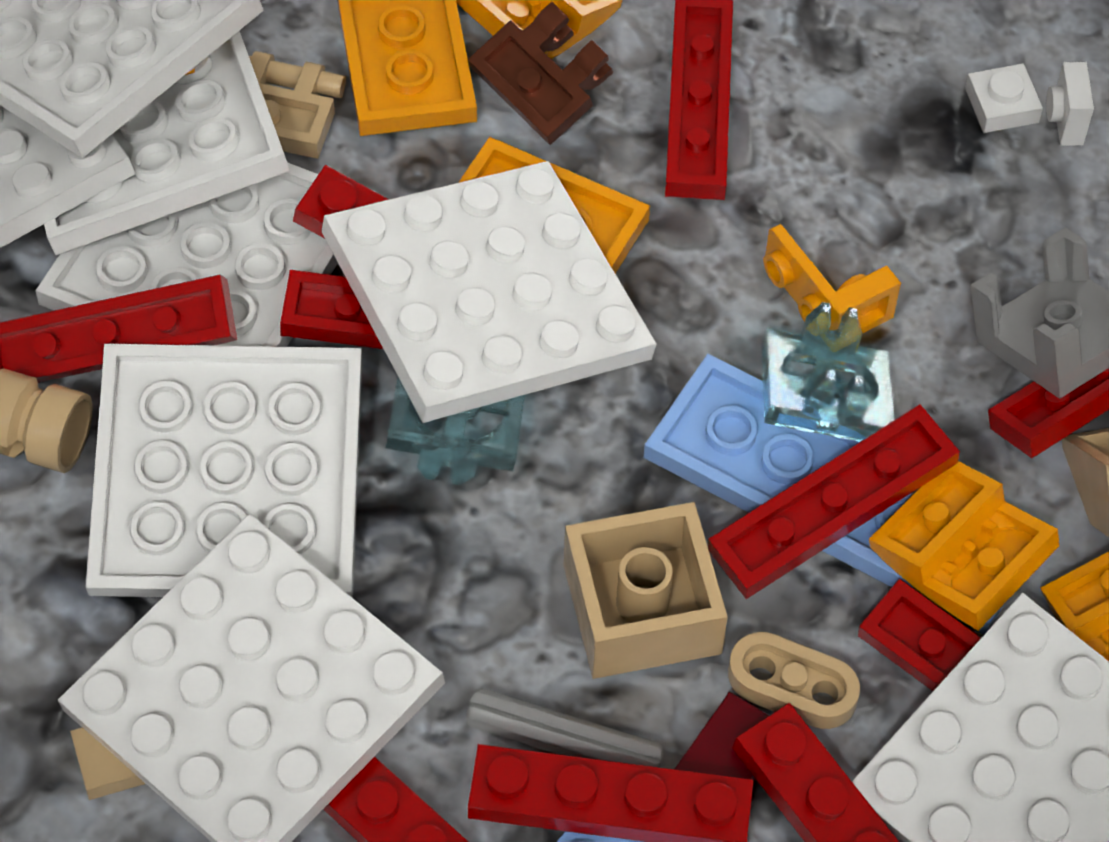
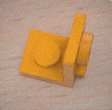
[763,224,901,349]

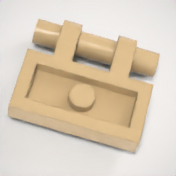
[249,51,346,159]

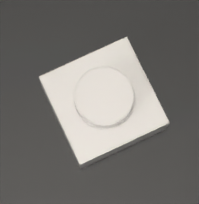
[1046,62,1094,146]
[965,63,1043,133]

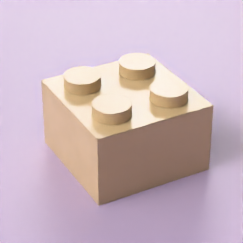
[563,502,728,679]

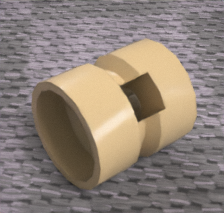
[0,368,93,473]

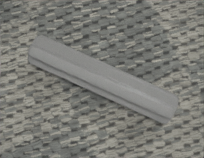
[466,688,663,767]

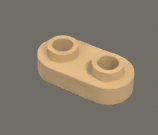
[728,632,860,729]

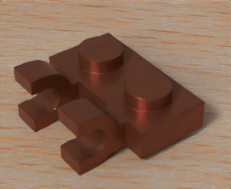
[468,1,613,145]

